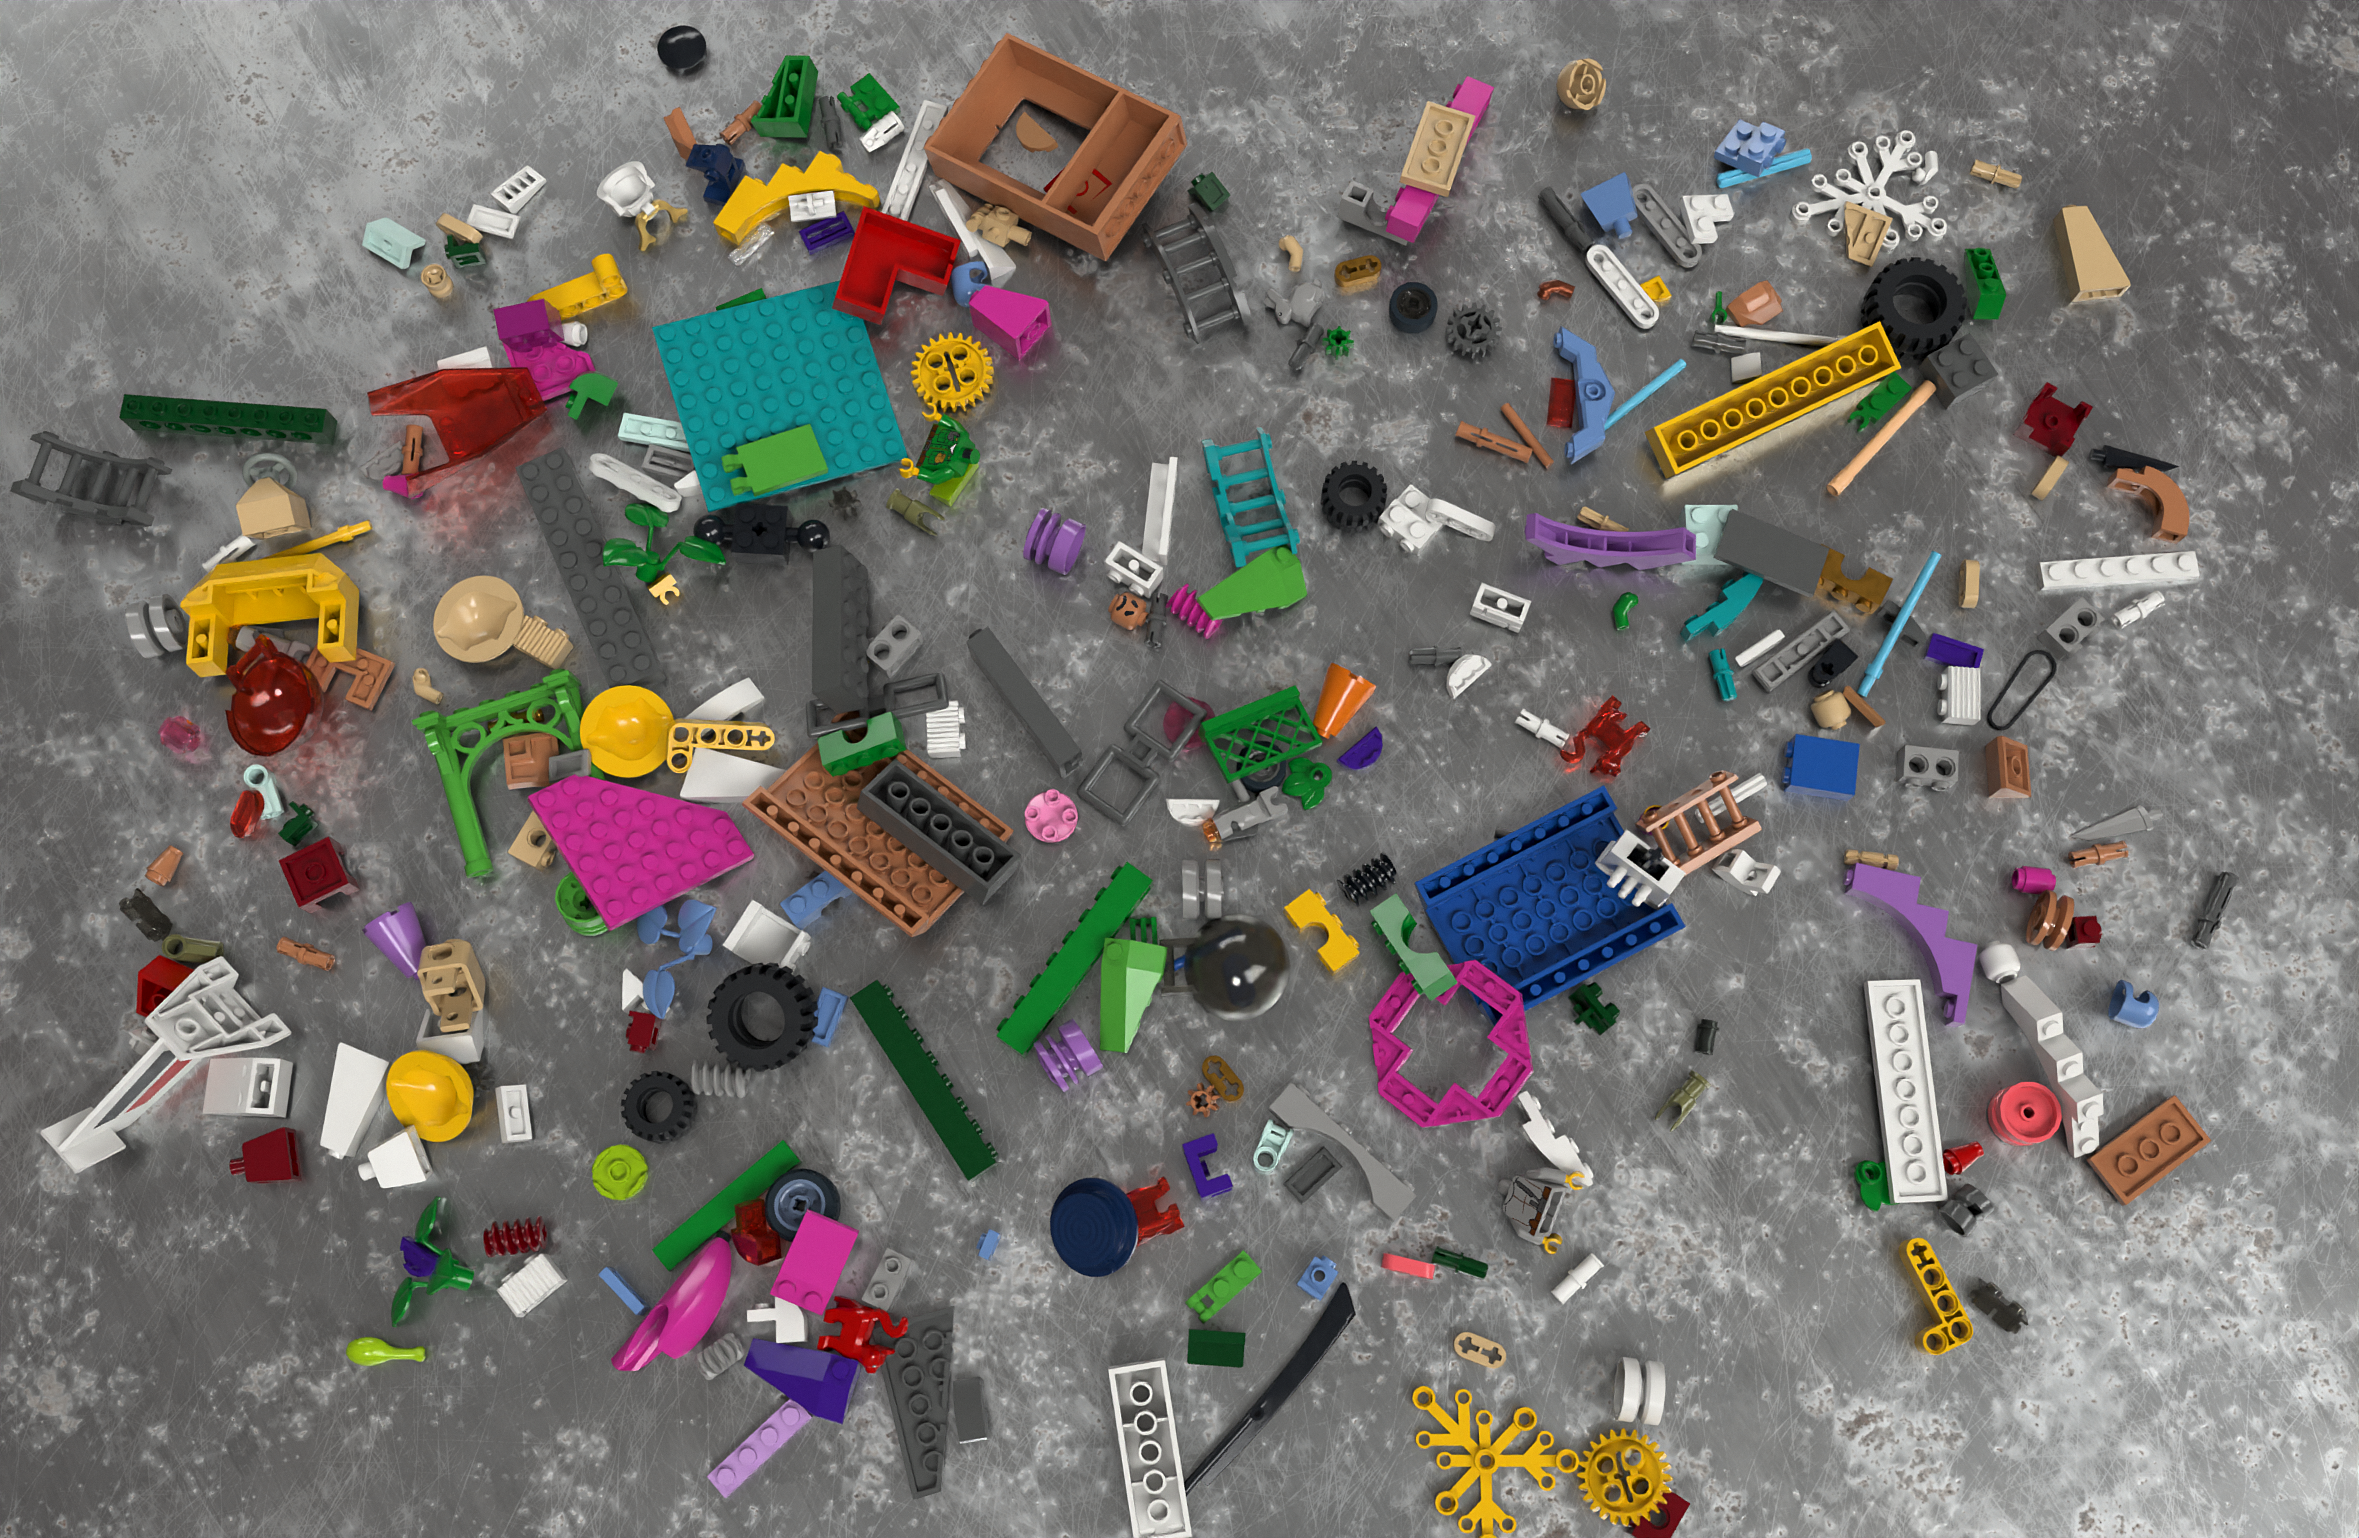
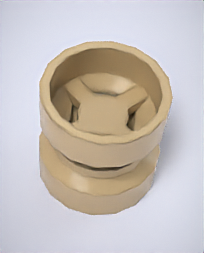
[421,264,453,298]

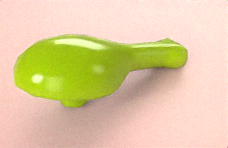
[346,1337,426,1366]

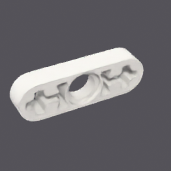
[1425,499,1496,541]

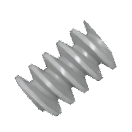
[690,1059,751,1099]

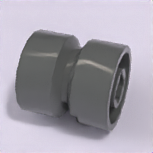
[1938,1183,1994,1237]

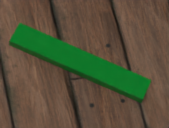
[652,1140,802,1272]

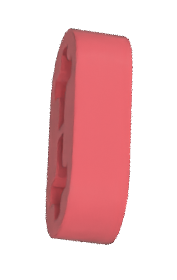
[1381,1253,1436,1280]

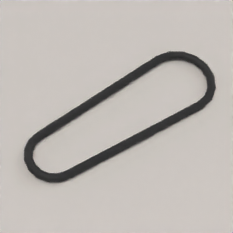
[1988,650,2057,730]

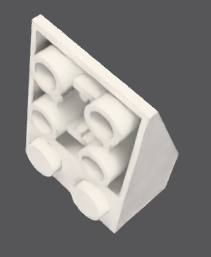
[202,1057,293,1118]

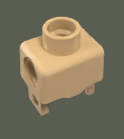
[417,939,486,1033]

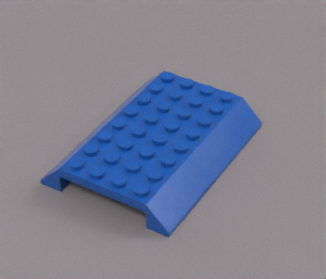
[1414,785,1686,1028]

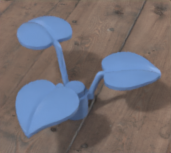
[637,899,717,1019]

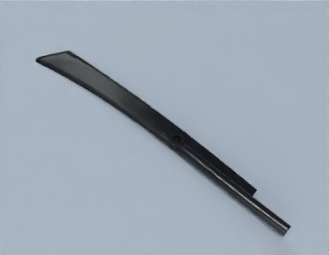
[1184,1282,1356,1497]

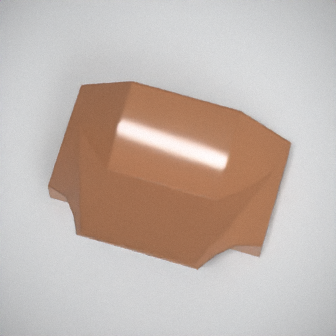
[664,107,697,160]
[1725,280,1783,327]

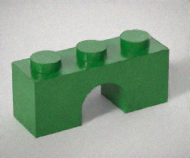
[817,711,907,777]

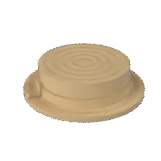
[433,576,524,663]

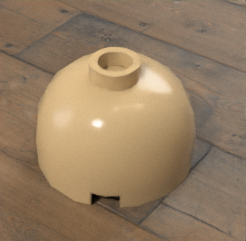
[1556,58,1606,110]

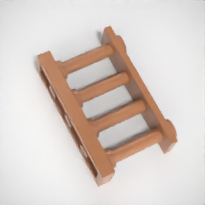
[1634,770,1762,876]

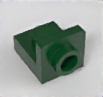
[1187,172,1231,212]
[444,234,486,268]
[278,801,319,847]

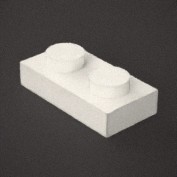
[495,1085,532,1143]

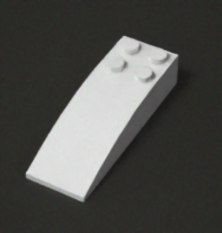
[1108,1357,1192,1538]

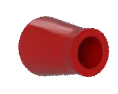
[1942,1141,1984,1175]

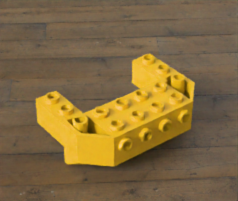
[180,553,360,677]

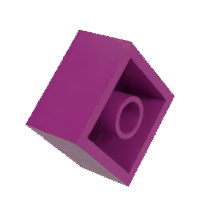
[493,298,565,353]

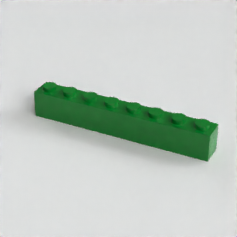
[996,862,1154,1059]

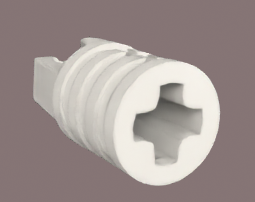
[859,111,905,152]

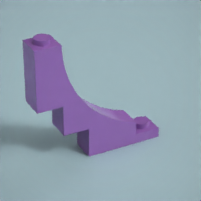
[1843,863,1977,1028]

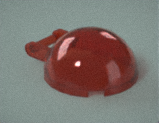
[225,634,324,757]

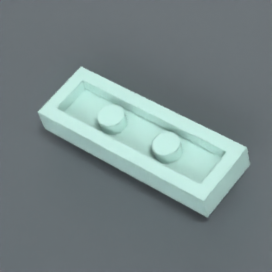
[618,413,690,452]

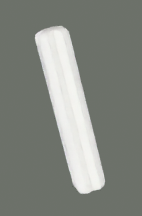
[1695,774,1767,823]

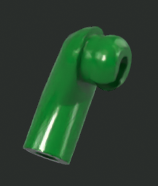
[1612,592,1638,630]

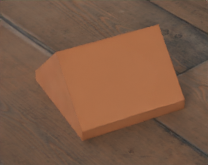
[1985,736,2031,798]

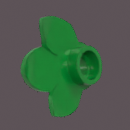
[1282,757,1333,810]
[1854,1160,1900,1212]

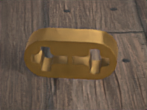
[1334,255,1382,288]
[1202,1055,1244,1103]

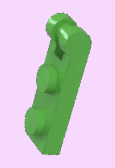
[1185,1250,1262,1324]

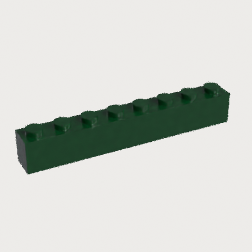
[850,980,999,1183]

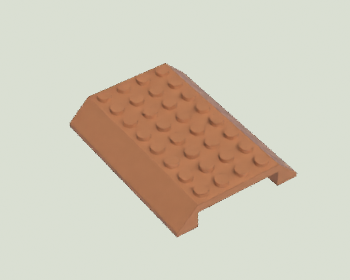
[742,710,1014,937]

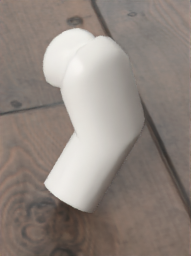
[1912,151,1938,184]

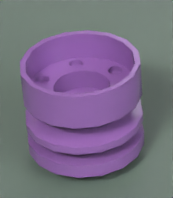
[1023,508,1086,575]
[1033,1018,1103,1092]

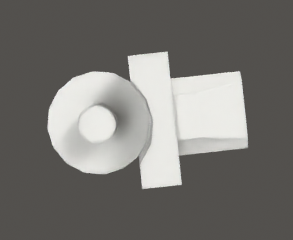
[788,191,837,223]

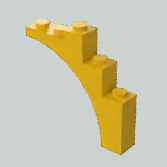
[713,151,881,245]

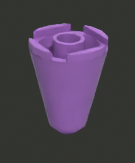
[362,902,426,980]

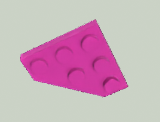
[502,342,596,407]

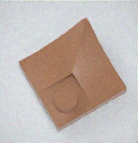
[503,732,561,790]

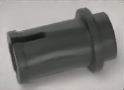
[1695,1019,1720,1055]

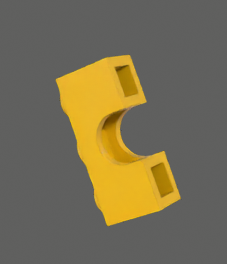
[1283,888,1360,976]

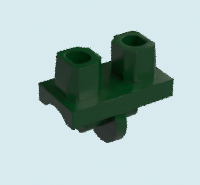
[1568,982,1620,1035]

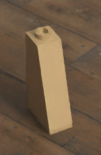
[2053,205,2131,302]

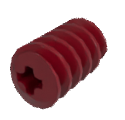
[483,1216,547,1258]

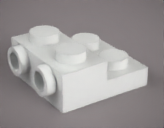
[1377,484,1445,556]

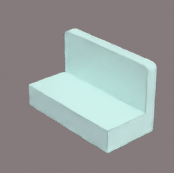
[362,217,425,269]

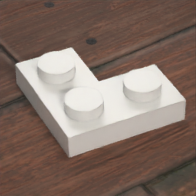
[1678,194,1734,244]

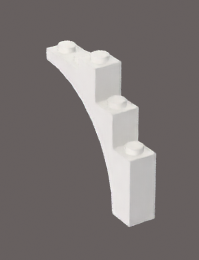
[2001,975,2104,1158]

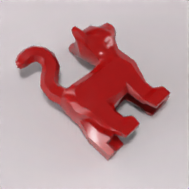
[817,1296,909,1374]

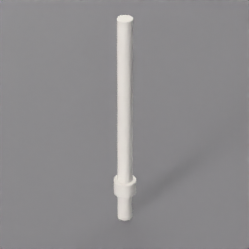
[1713,324,1847,347]

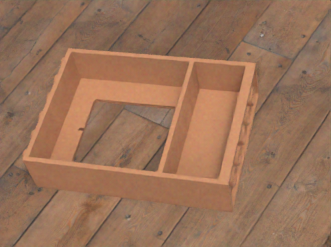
[923,33,1188,261]

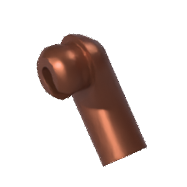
[1537,279,1575,300]

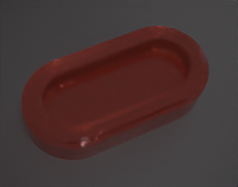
[230,790,265,838]

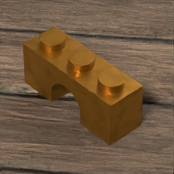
[1816,544,1893,613]

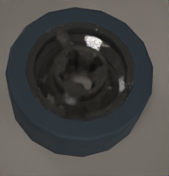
[1389,282,1438,333]

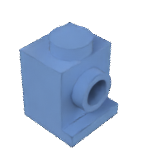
[1296,1255,1339,1301]

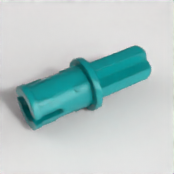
[1708,648,1737,702]

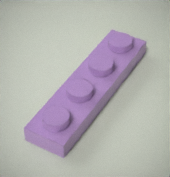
[707,1399,813,1498]

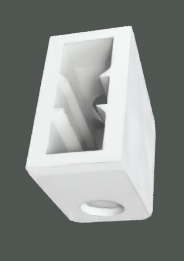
[358,1125,433,1188]

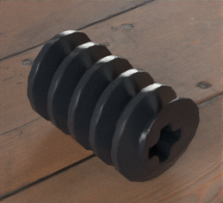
[1337,852,1397,907]

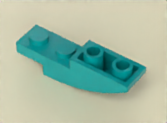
[1680,571,1764,642]

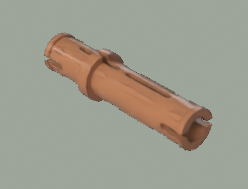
[1455,421,1533,464]

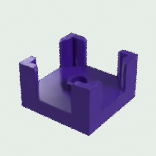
[1182,1133,1233,1202]

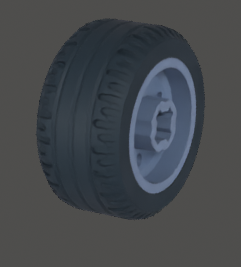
[764,1168,841,1242]

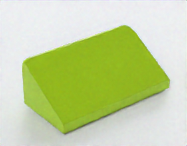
[929,463,979,507]

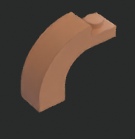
[2107,466,2189,544]

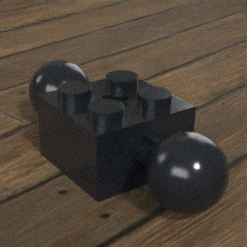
[693,503,830,565]

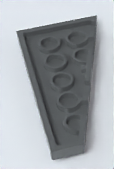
[872,1306,955,1500]

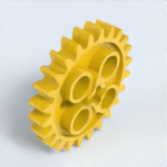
[911,332,994,413]
[1577,1428,1673,1527]

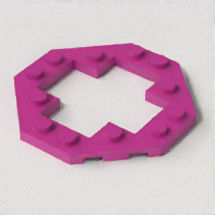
[1369,960,1533,1128]

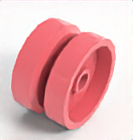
[1987,1082,2062,1146]

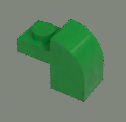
[565,371,618,420]

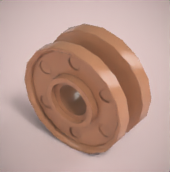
[2026,889,2074,951]

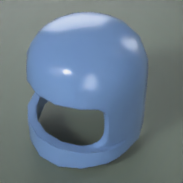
[950,261,988,308]
[2108,980,2159,1029]

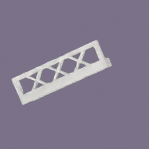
[1142,457,1178,565]

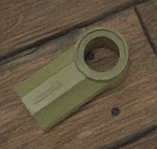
[162,934,224,964]

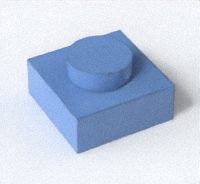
[976,1229,1002,1261]

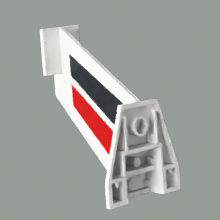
[41,956,291,1174]

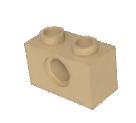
[507,810,557,872]

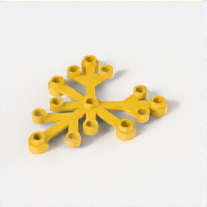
[1412,1386,1579,1538]

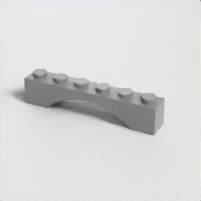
[1268,1083,1416,1223]

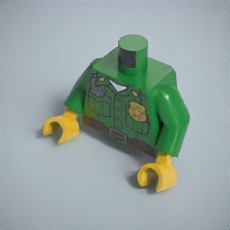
[899,402,980,485]

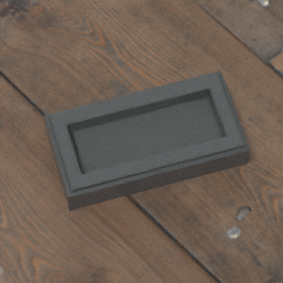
[1283,1146,1343,1205]

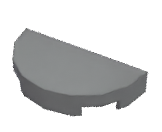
[358,440,405,481]

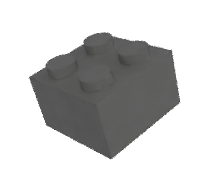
[1918,333,1998,410]

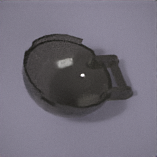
[1159,914,1291,1021]

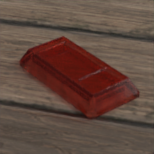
[1546,377,1576,428]

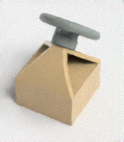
[236,453,312,540]

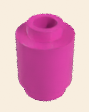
[2011,866,2056,895]

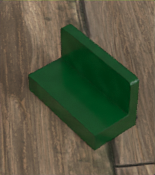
[1187,1329,1246,1368]

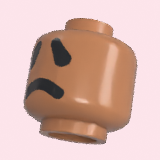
[1108,592,1149,630]

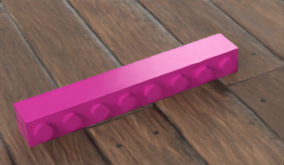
[1385,76,1494,243]

